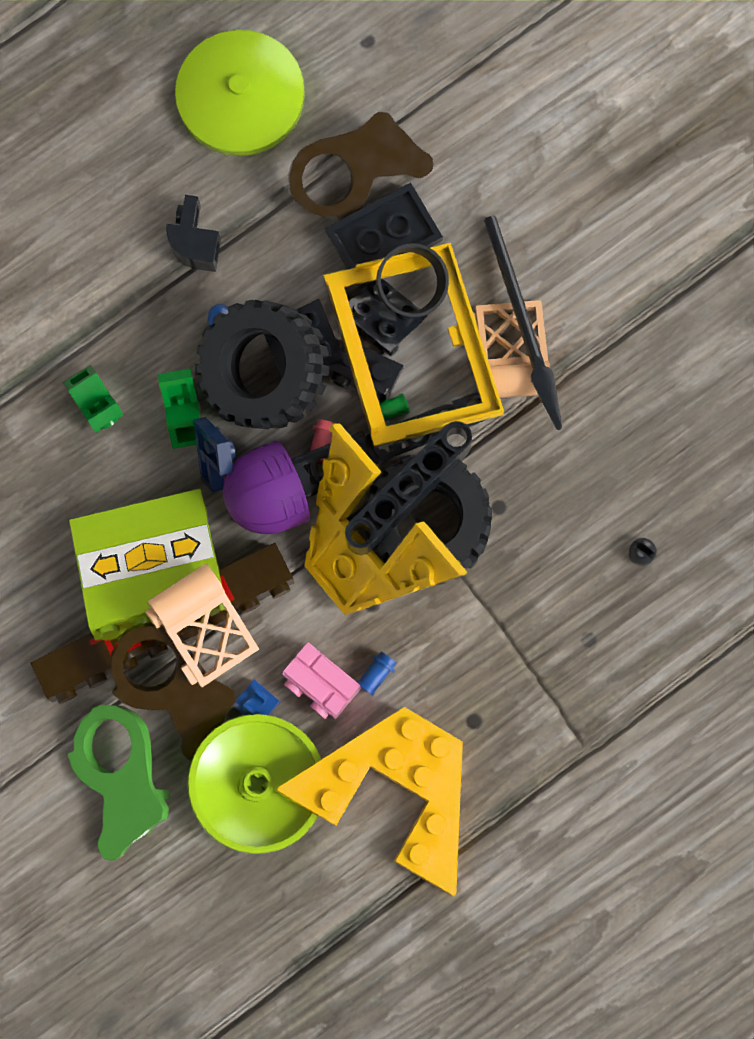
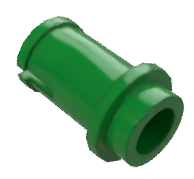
[379,393,410,421]

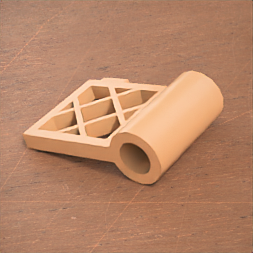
[473,300,550,398]
[145,564,259,687]

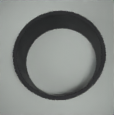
[376,243,449,317]

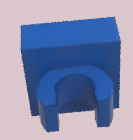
[233,679,280,716]

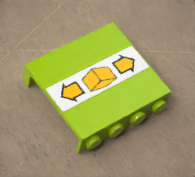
[69,488,225,641]

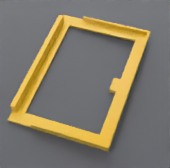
[323,243,504,447]

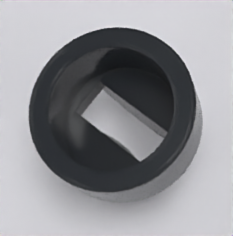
[629,538,657,566]

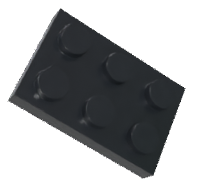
[325,182,443,287]

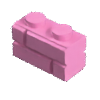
[282,642,361,719]

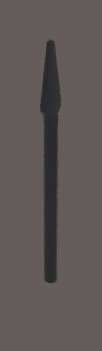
[484,216,562,430]

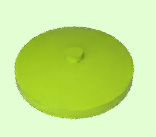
[175,30,305,156]
[188,715,322,854]

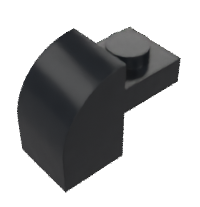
[166,194,221,272]

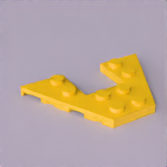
[304,423,467,615]
[276,707,463,896]

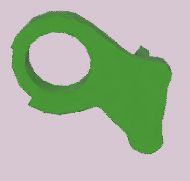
[67,705,171,861]

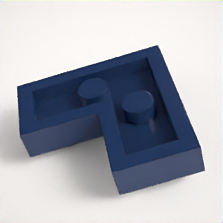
[193,417,235,493]

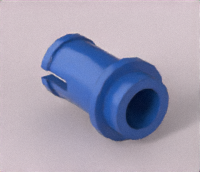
[356,651,397,696]

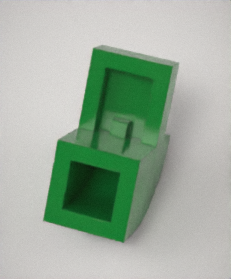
[63,365,124,433]
[158,368,202,449]

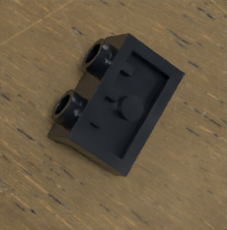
[329,341,404,401]

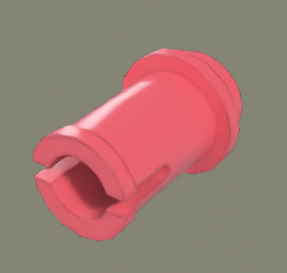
[310,419,335,463]

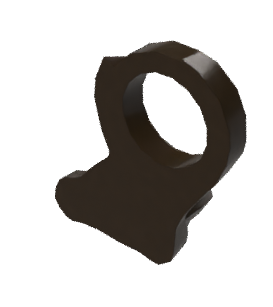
[288,112,433,221]
[111,622,236,761]

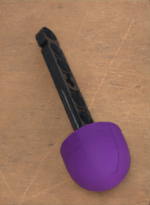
[223,393,485,534]

